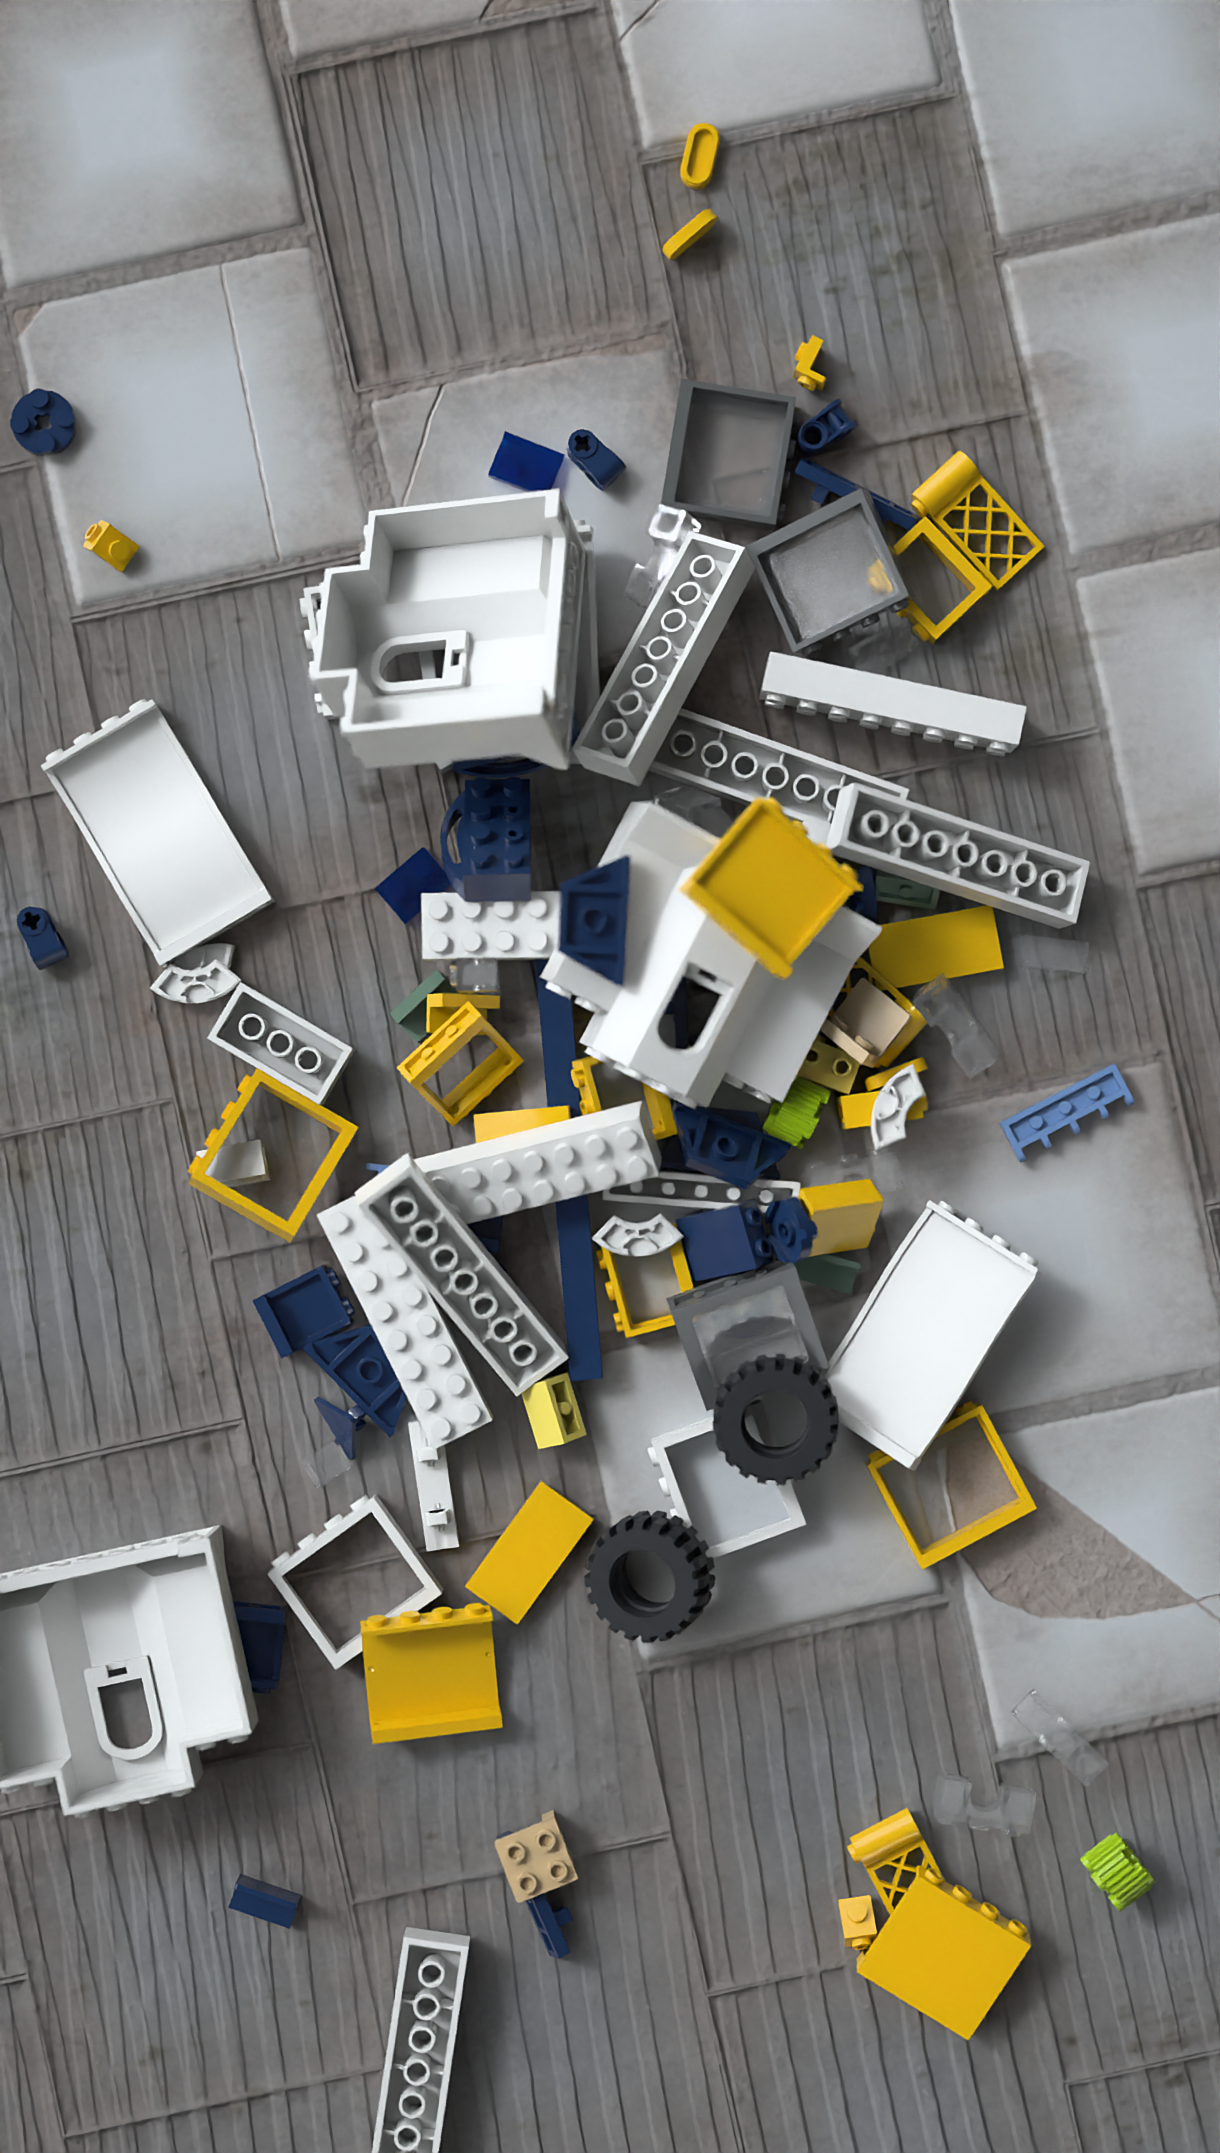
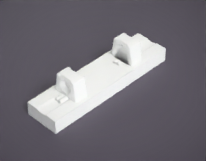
[408,1421,459,1552]

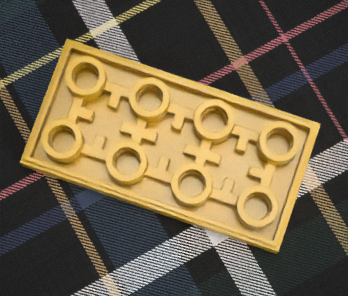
[868,905,1004,991]
[465,1480,594,1625]

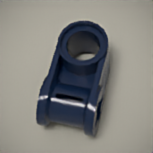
[796,398,859,457]
[567,429,626,491]
[17,906,70,970]

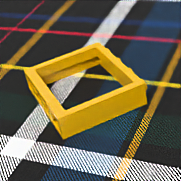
[187,1068,358,1243]
[864,1401,1037,1570]

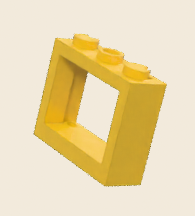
[866,516,992,645]
[396,1001,524,1127]
[571,1056,677,1140]
[596,1223,702,1338]

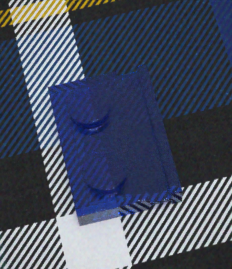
[488,431,565,493]
[374,847,451,925]

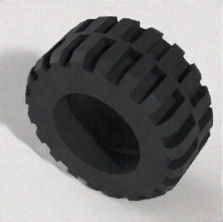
[713,1353,839,1485]
[584,1510,716,1643]

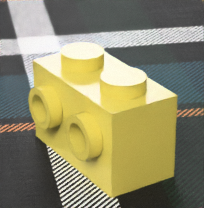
[796,1035,860,1095]
[521,1372,587,1449]

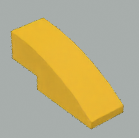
[473,1105,571,1143]

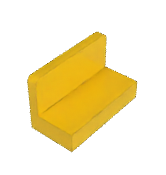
[426,993,500,1035]

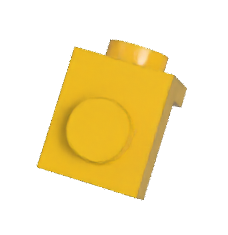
[793,335,827,391]
[83,520,140,573]
[838,1895,877,1950]

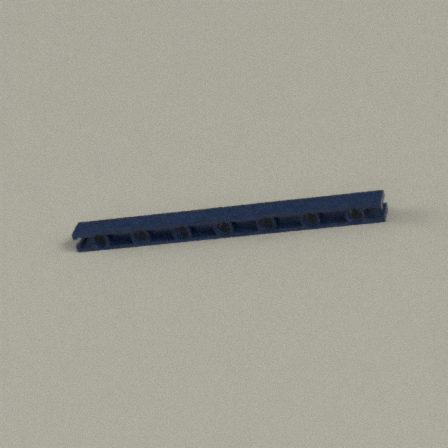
[535,959,603,1381]

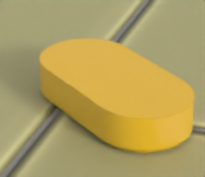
[680,123,720,189]
[662,208,718,261]
[864,1057,928,1091]

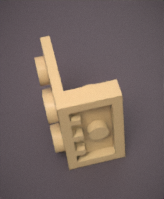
[820,978,912,1068]
[494,1810,578,1903]

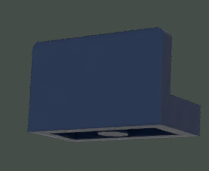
[228,1874,301,1929]

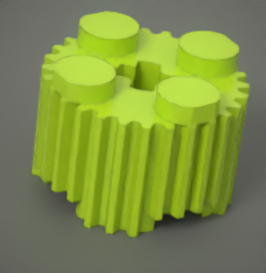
[762,1075,831,1150]
[1080,1833,1156,1912]

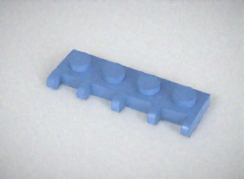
[999,1063,1135,1163]

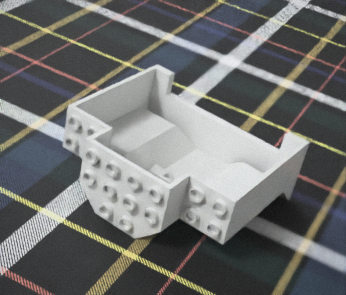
[309,489,585,770]
[540,802,882,1109]
[0,1525,259,1818]

